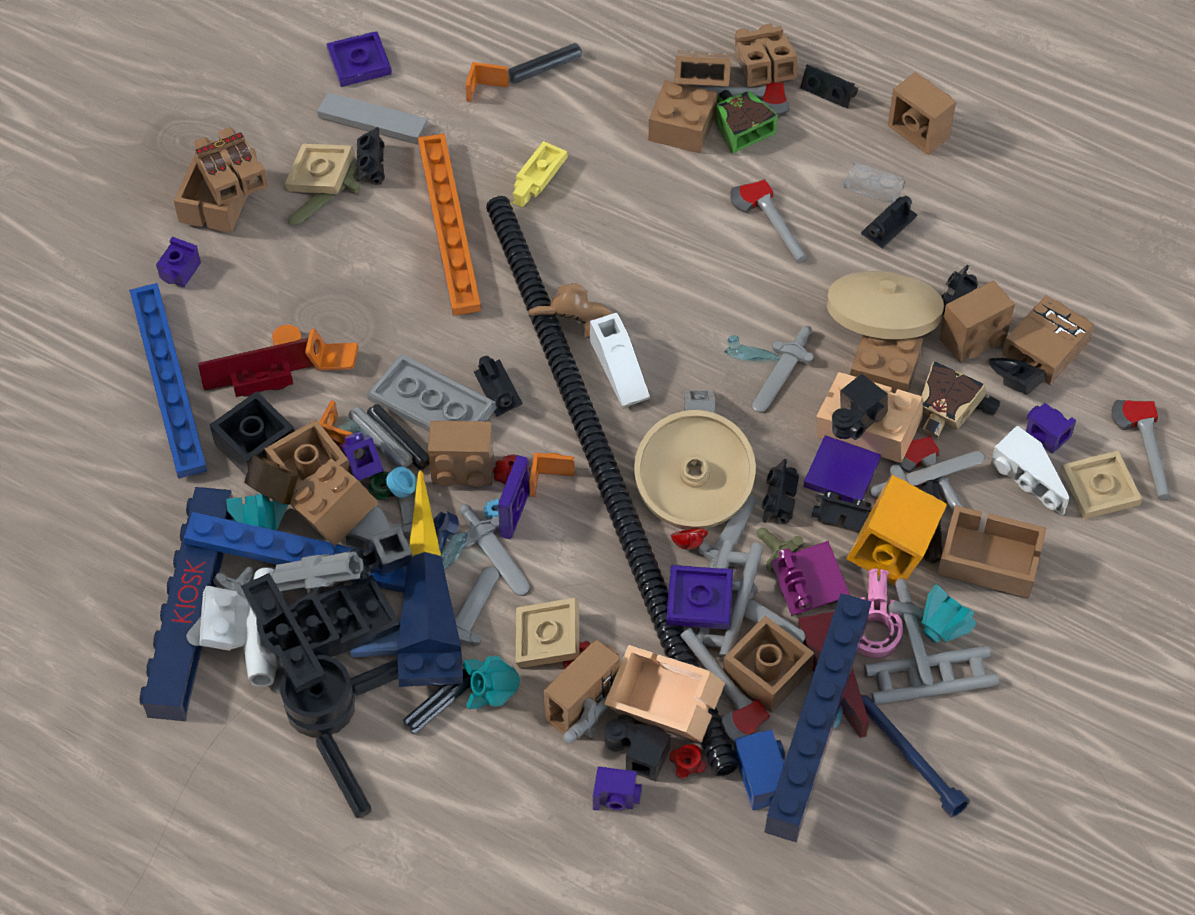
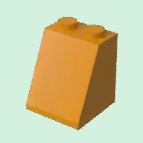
[846,474,947,586]

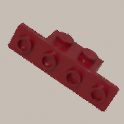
[198,338,316,397]

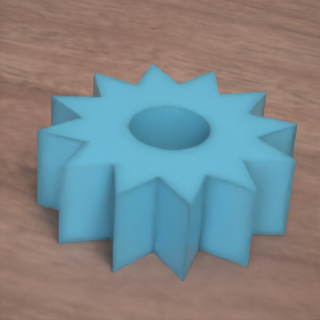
[483,498,499,520]

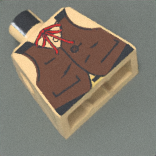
[922,361,986,438]

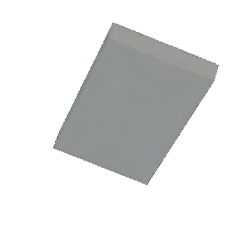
[367,354,497,432]

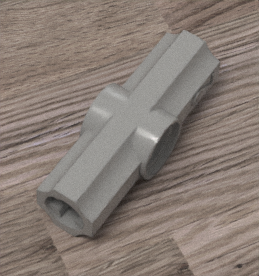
[272,552,363,591]

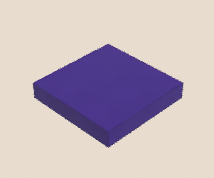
[326,31,392,87]
[803,435,881,503]
[498,455,530,539]
[666,565,733,629]

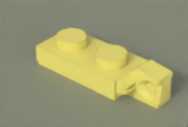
[513,141,568,208]

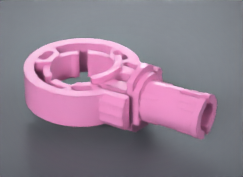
[858,569,903,658]

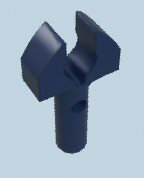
[433,511,459,556]

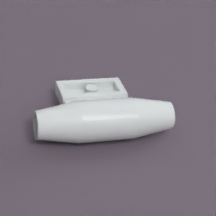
[199,568,283,687]

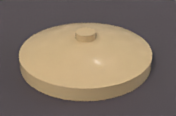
[827,271,944,339]
[634,410,756,529]

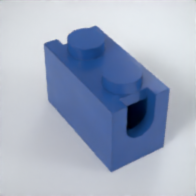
[734,729,785,810]

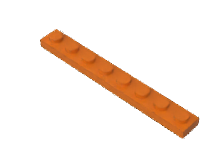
[418,133,481,316]

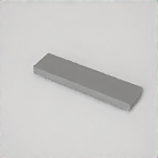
[317,92,428,144]

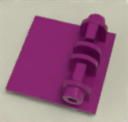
[770,541,850,617]

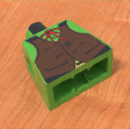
[715,90,778,154]

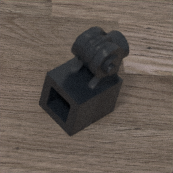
[832,373,888,440]
[350,526,412,580]
[604,714,671,782]

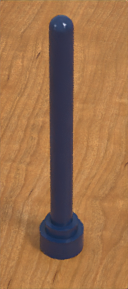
[861,695,970,818]

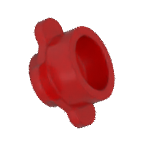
[669,744,706,779]

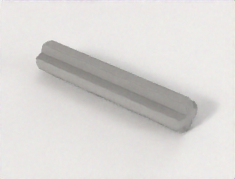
[348,407,413,468]

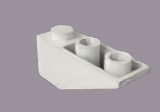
[590,312,650,408]
[991,426,1070,516]

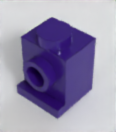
[156,236,201,287]
[1026,403,1076,454]
[340,432,384,481]
[593,766,642,811]

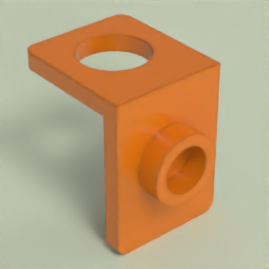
[466,62,509,102]
[305,329,359,371]
[319,400,358,453]
[529,453,575,497]

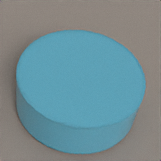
[387,467,417,498]

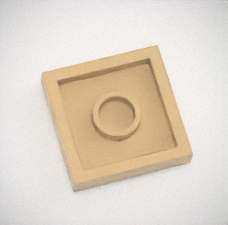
[285,143,355,194]
[1061,450,1142,520]
[515,598,579,668]

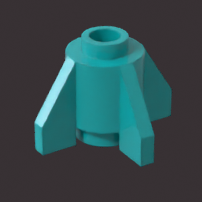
[226,494,289,530]
[921,584,977,644]
[462,656,520,709]

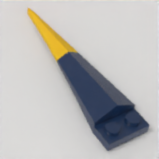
[397,470,463,687]

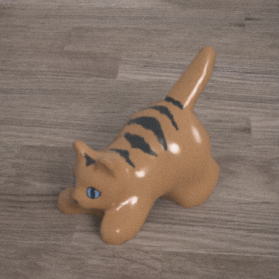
[529,283,613,338]

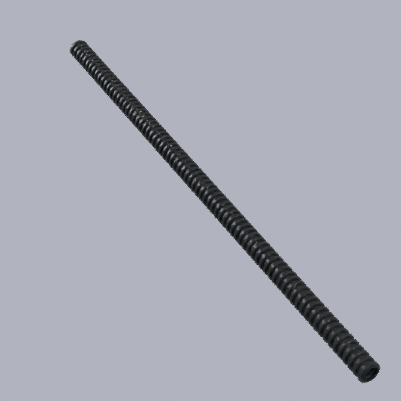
[486,196,739,776]

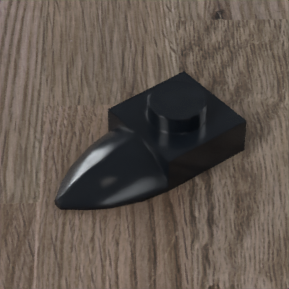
[989,358,1046,395]

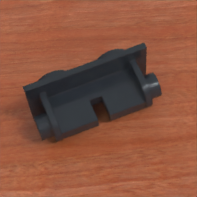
[800,64,858,109]
[357,127,385,185]
[861,195,918,249]
[941,265,978,315]
[474,355,523,417]
[762,459,799,524]
[812,492,872,532]

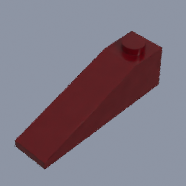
[798,611,869,738]

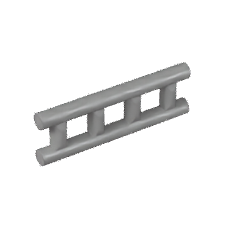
[694,540,764,659]
[864,646,999,705]

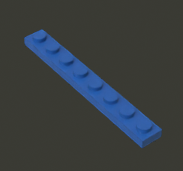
[130,283,208,479]
[184,512,407,593]

